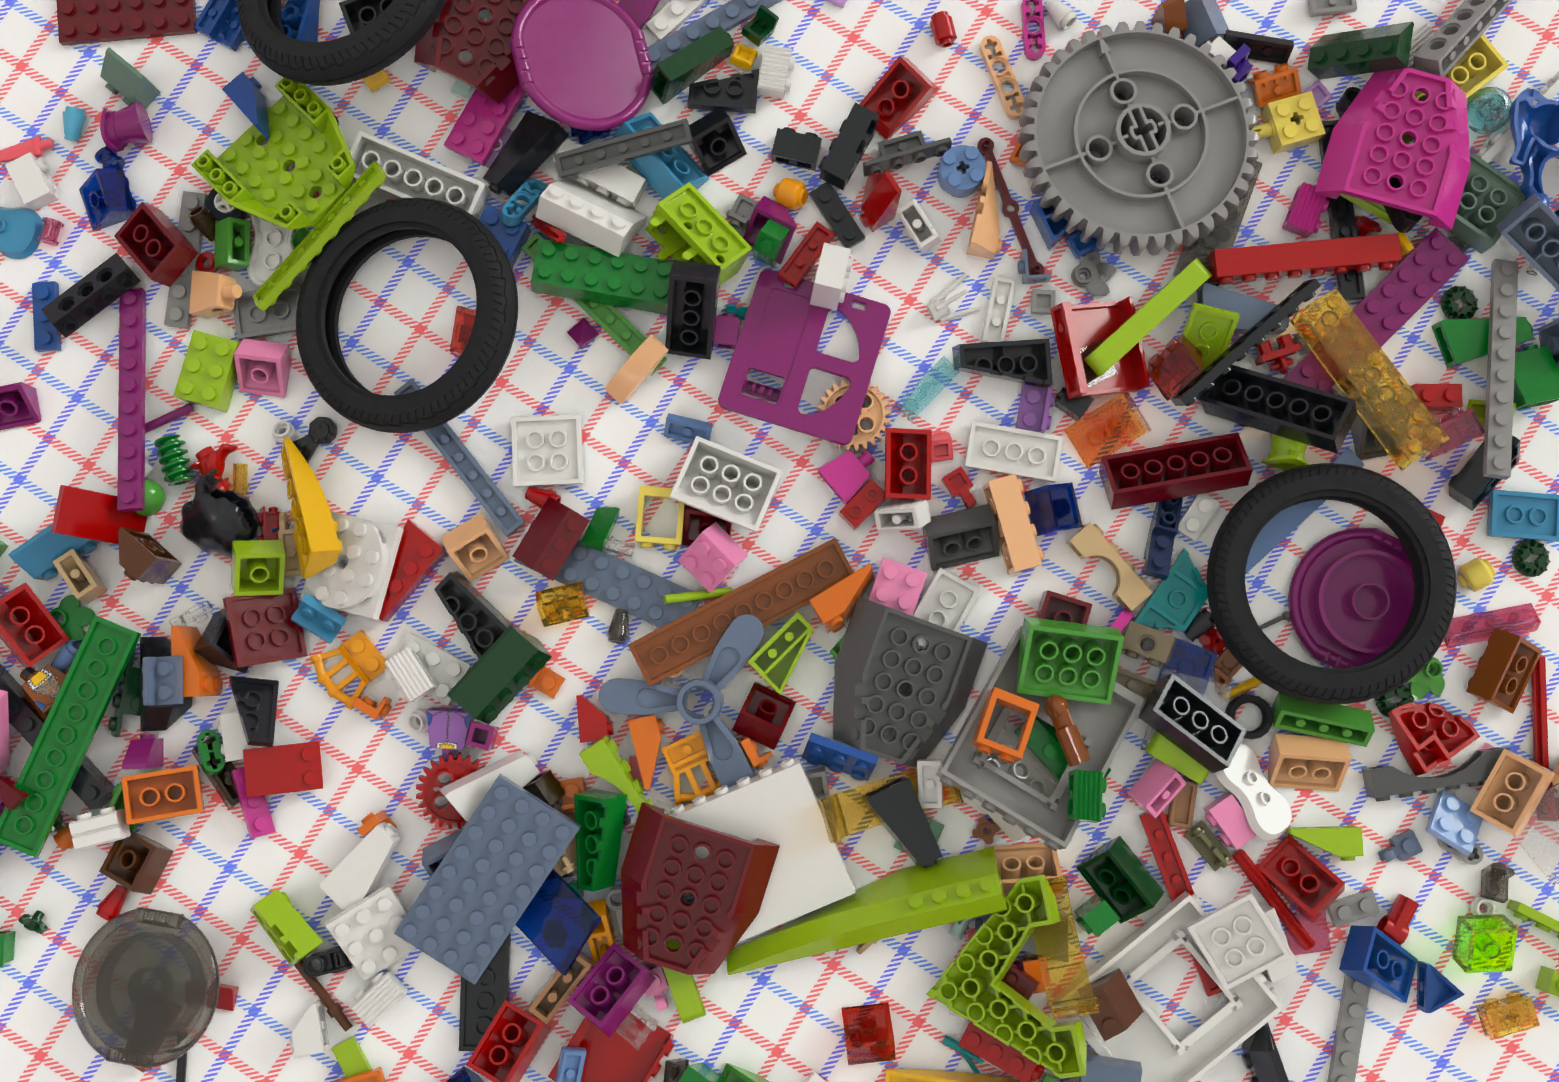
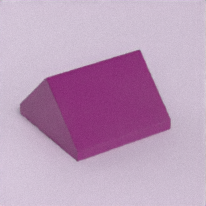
[0,382,42,430]

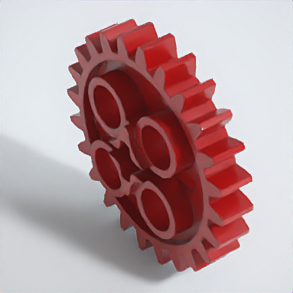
[416,752,486,830]

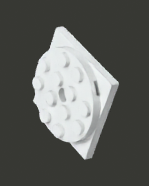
[300,511,404,620]

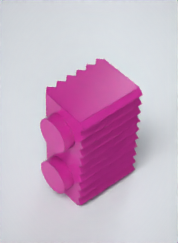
[1282,182,1330,238]

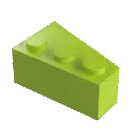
[747,612,814,695]
[250,888,323,968]

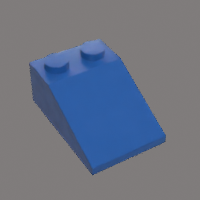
[1339,925,1418,1003]

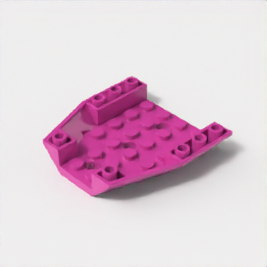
[1314,68,1471,231]

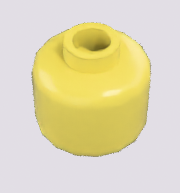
[1457,557,1496,592]

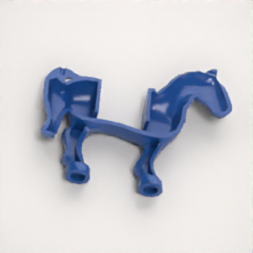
[1509,87,1559,206]

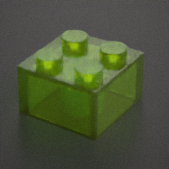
[1452,914,1518,973]

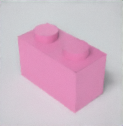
[1127,759,1187,819]
[1203,792,1257,849]

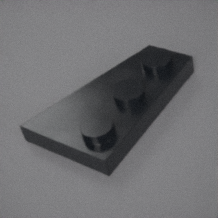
[688,69,759,114]
[229,676,279,747]

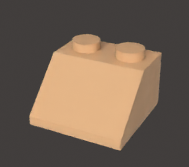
[441,513,510,582]

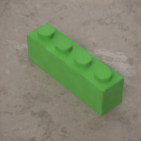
[1271,692,1375,747]

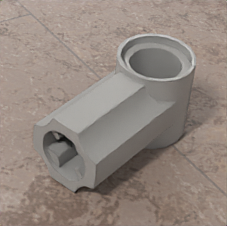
[606,885,623,936]

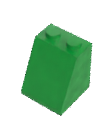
[1513,344,1559,411]

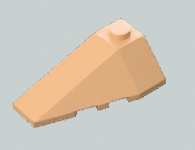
[966,161,1003,260]

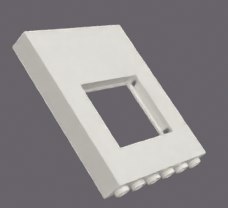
[1054,890,1284,1082]

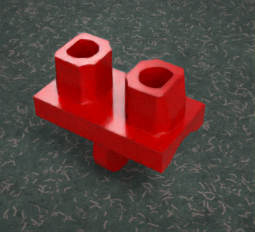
[1254,333,1302,374]

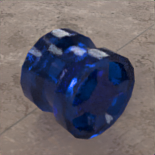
[94,146,125,174]

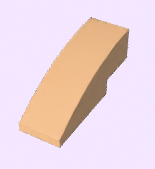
[604,334,669,405]

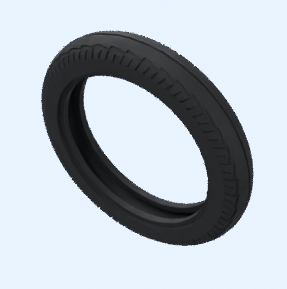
[238,0,447,86]
[296,198,518,433]
[1207,463,1457,704]

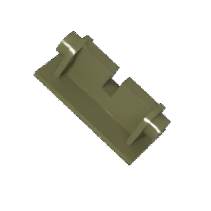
[1184,820,1233,871]

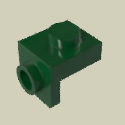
[741,5,779,47]

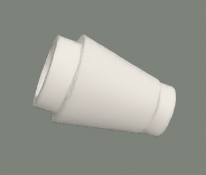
[1044,0,1077,30]

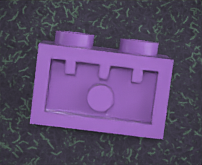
[1015,384,1055,433]

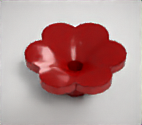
[1355,216,1382,236]
[1199,628,1227,655]

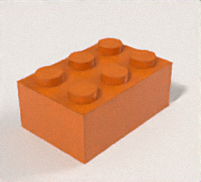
[121,765,205,825]

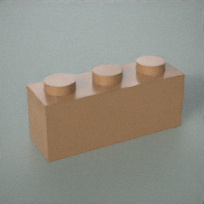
[528,946,593,1024]

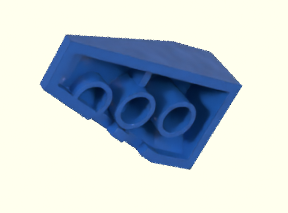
[281,0,320,42]

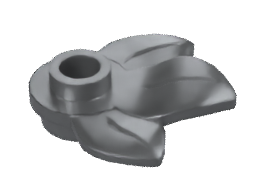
[1071,251,1116,296]

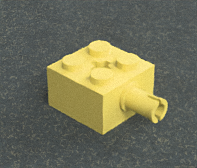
[1252,91,1326,155]

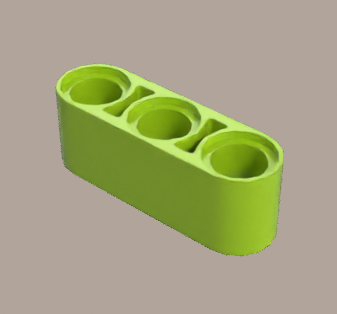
[1144,731,1210,785]

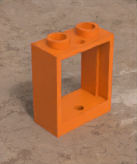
[971,687,1040,763]

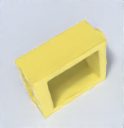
[635,486,686,550]

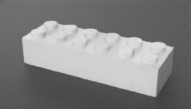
[350,130,490,219]

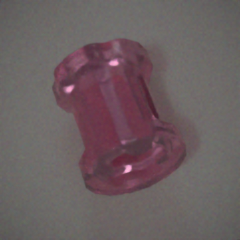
[37,217,64,246]

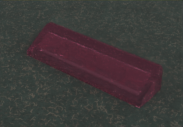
[1444,603,1541,648]

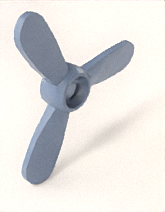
[599,614,764,788]

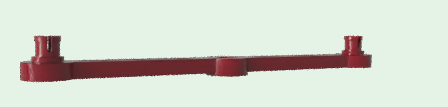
[977,137,1044,275]

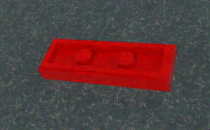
[777,221,835,289]

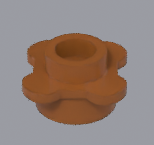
[972,817,1000,845]

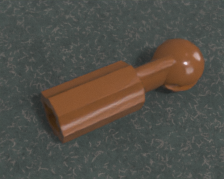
[1044,695,1091,767]

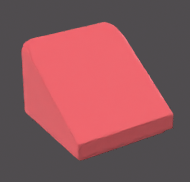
[931,432,953,462]

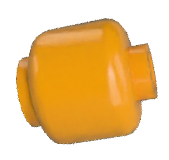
[773,178,808,211]

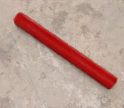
[1531,655,1549,770]
[1232,849,1315,950]

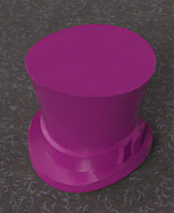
[100,101,153,152]

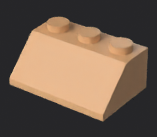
[1268,733,1352,792]
[1469,749,1556,836]
[985,843,1063,898]

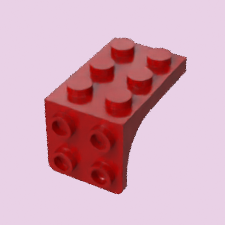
[958,1021,1045,1082]

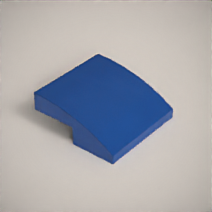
[195,0,244,52]

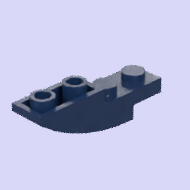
[1143,497,1183,581]

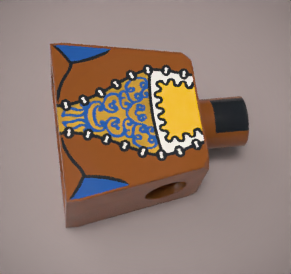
[20,665,66,722]

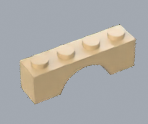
[1066,522,1153,611]

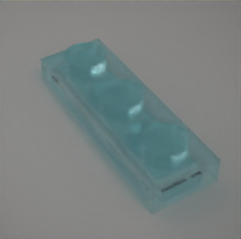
[896,356,961,421]

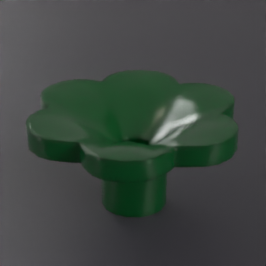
[18,910,48,934]

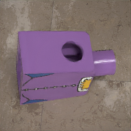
[426,707,474,760]

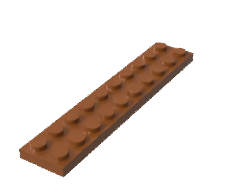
[628,538,854,687]

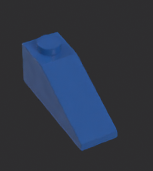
[222,71,270,139]

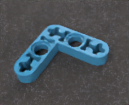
[500,179,549,226]

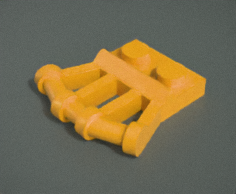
[309,630,387,710]
[661,731,722,805]

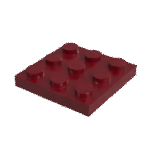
[223,588,308,669]

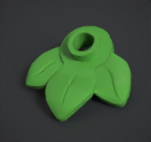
[1407,657,1445,700]

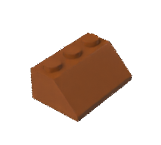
[1466,628,1543,714]

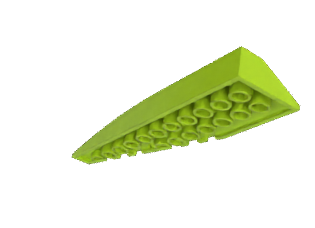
[726,846,1007,975]

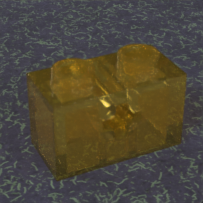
[535,581,590,627]
[1476,991,1540,1039]

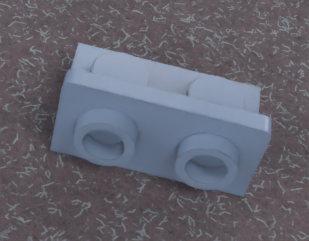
[142,656,183,706]

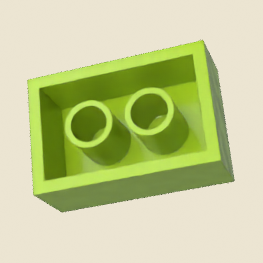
[173,330,240,413]

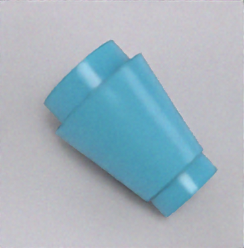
[62,106,87,142]

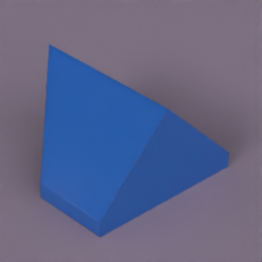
[1417,961,1465,1013]

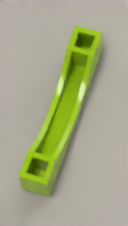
[579,735,655,814]

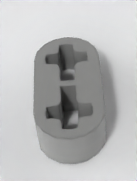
[1437,838,1483,865]

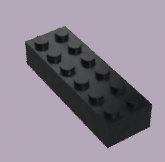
[1200,365,1358,454]

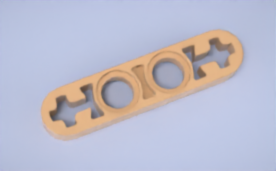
[979,35,1025,120]

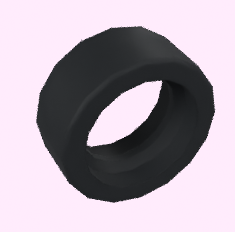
[1225,695,1273,740]

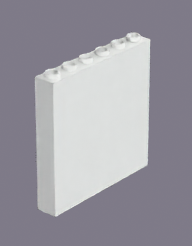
[668,757,856,943]

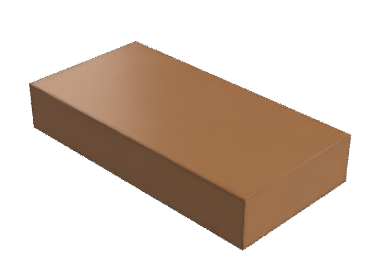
[1167,780,1198,829]

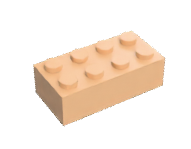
[982,473,1044,575]

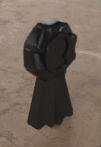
[293,417,337,463]

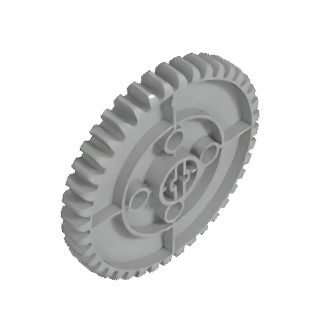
[1018,21,1259,256]

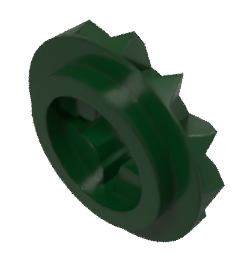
[1441,286,1478,319]
[1512,540,1551,577]
[1375,684,1414,718]

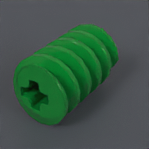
[154,434,195,486]

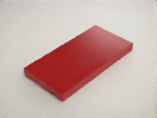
[51,485,147,545]

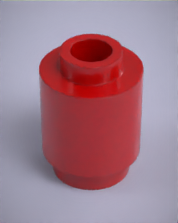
[930,11,957,48]

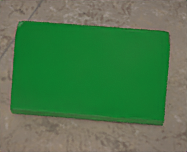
[580,507,620,552]

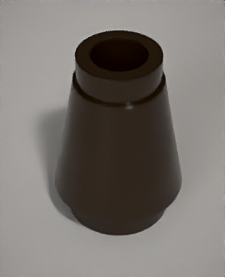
[188,206,215,242]

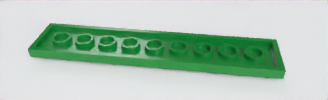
[0,615,141,857]

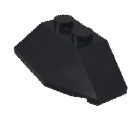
[140,637,192,732]
[1241,1022,1289,1082]

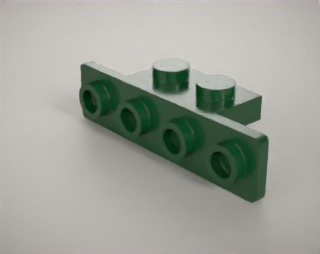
[108,647,140,737]

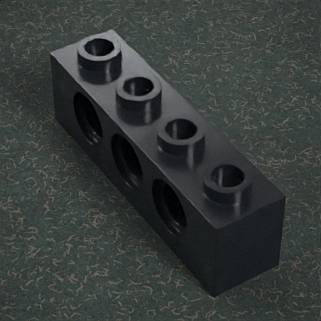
[41,253,141,338]

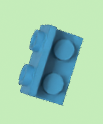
[291,593,347,644]

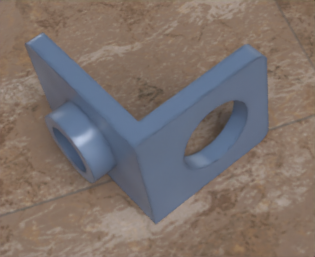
[1017,249,1052,284]

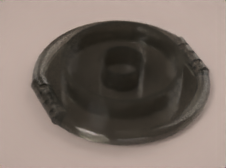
[72,907,220,1069]

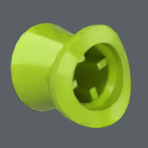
[1261,433,1308,470]

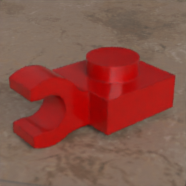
[941,466,977,509]

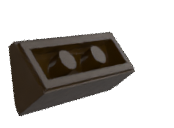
[191,739,240,810]

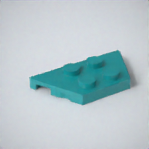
[1133,549,1208,632]

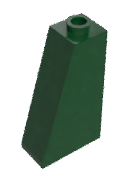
[651,26,734,105]

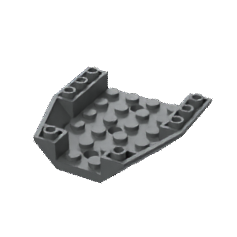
[833,597,988,767]

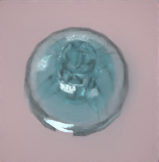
[1467,87,1512,134]

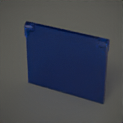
[515,869,602,976]

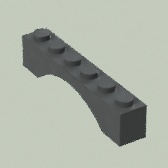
[1361,747,1510,802]

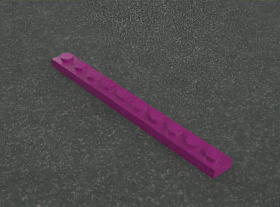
[117,288,146,512]

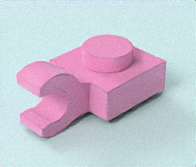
[645,966,670,1011]

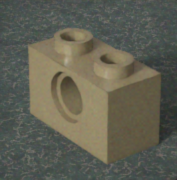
[1122,621,1177,668]

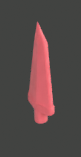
[0,136,55,163]

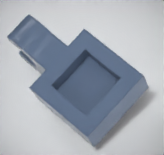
[1377,829,1423,862]

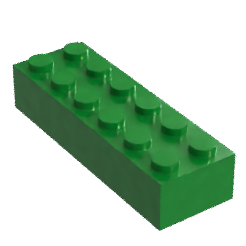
[531,238,673,315]

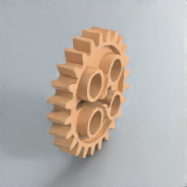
[817,379,891,453]

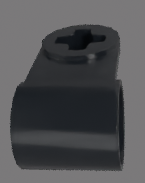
[303,946,353,977]

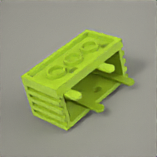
[645,182,753,287]

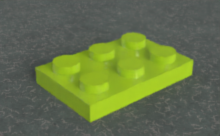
[1171,302,1240,374]

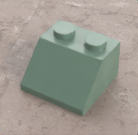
[100,47,161,109]

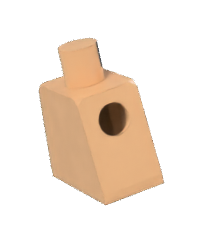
[189,270,242,319]

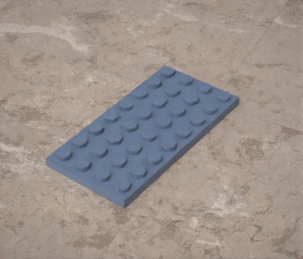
[394,774,581,985]

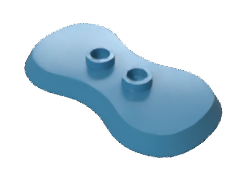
[0,206,43,259]

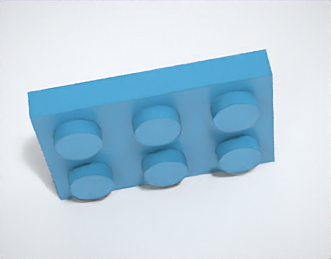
[1487,489,1559,542]

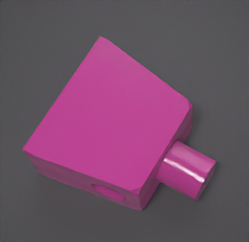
[817,450,875,505]

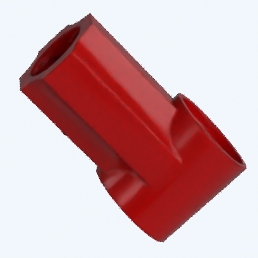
[1376,893,1419,945]

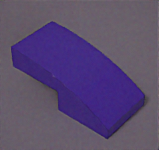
[1226,43,1253,83]

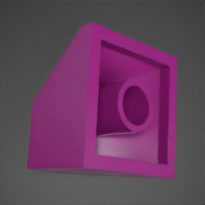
[743,196,797,265]

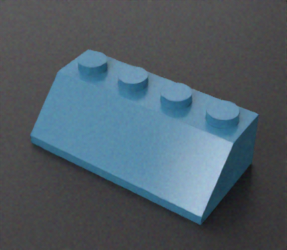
[612,112,710,200]
[8,523,101,581]

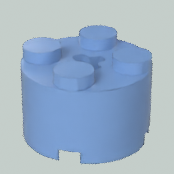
[937,145,986,198]

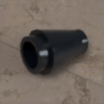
[1183,608,1216,642]

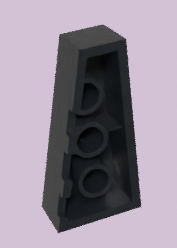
[952,338,1053,387]
[434,571,515,659]

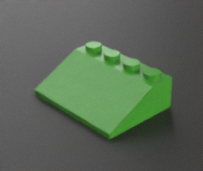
[1016,616,1124,705]

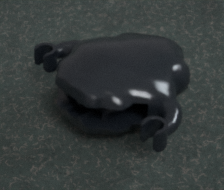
[179,469,260,560]

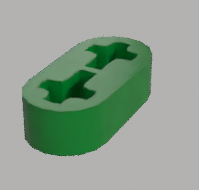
[196,730,225,775]

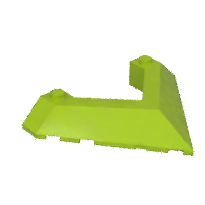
[926,874,1087,1079]

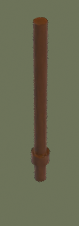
[294,960,353,1032]

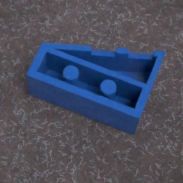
[1029,198,1068,250]

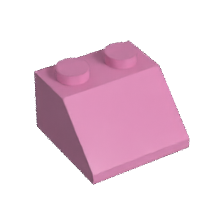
[234,338,291,398]

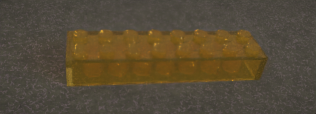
[1290,288,1450,471]

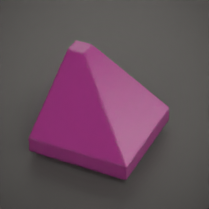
[567,318,599,349]

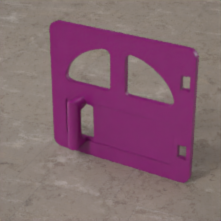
[718,269,891,445]

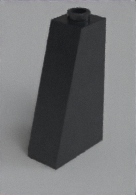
[483,111,569,197]
[861,776,943,868]

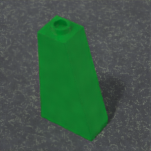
[1431,317,1534,369]

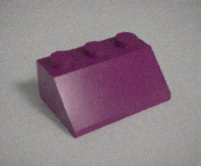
[567,943,656,1038]

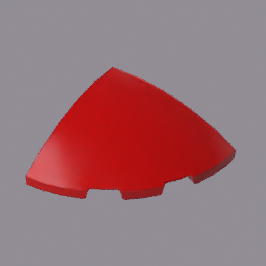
[1388,702,1481,776]

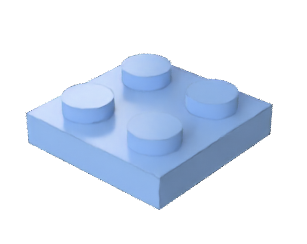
[1425,789,1483,855]

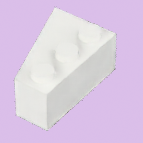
[1259,902,1298,983]

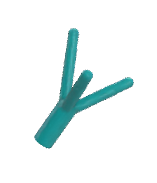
[942,1035,983,1074]

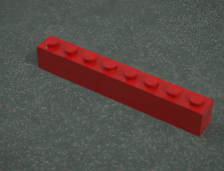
[1208,233,1402,285]

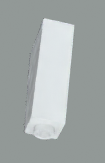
[439,750,540,822]
[318,821,401,911]

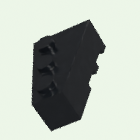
[818,102,880,191]
[1448,435,1521,511]

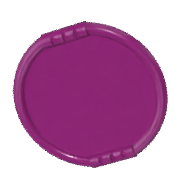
[509,0,654,131]
[1288,528,1414,669]

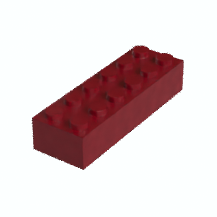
[1099,432,1253,510]

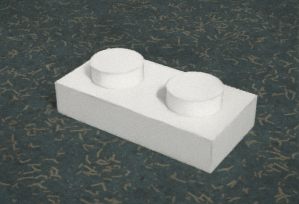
[1178,493,1220,542]
[917,759,943,808]

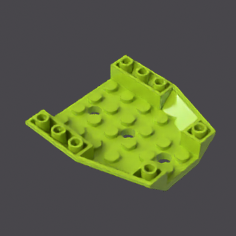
[191,77,356,230]

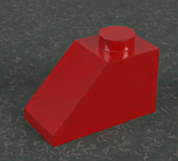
[576,695,614,743]

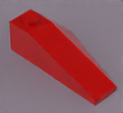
[859,171,902,232]

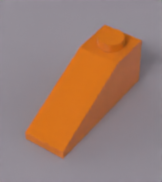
[628,714,665,792]

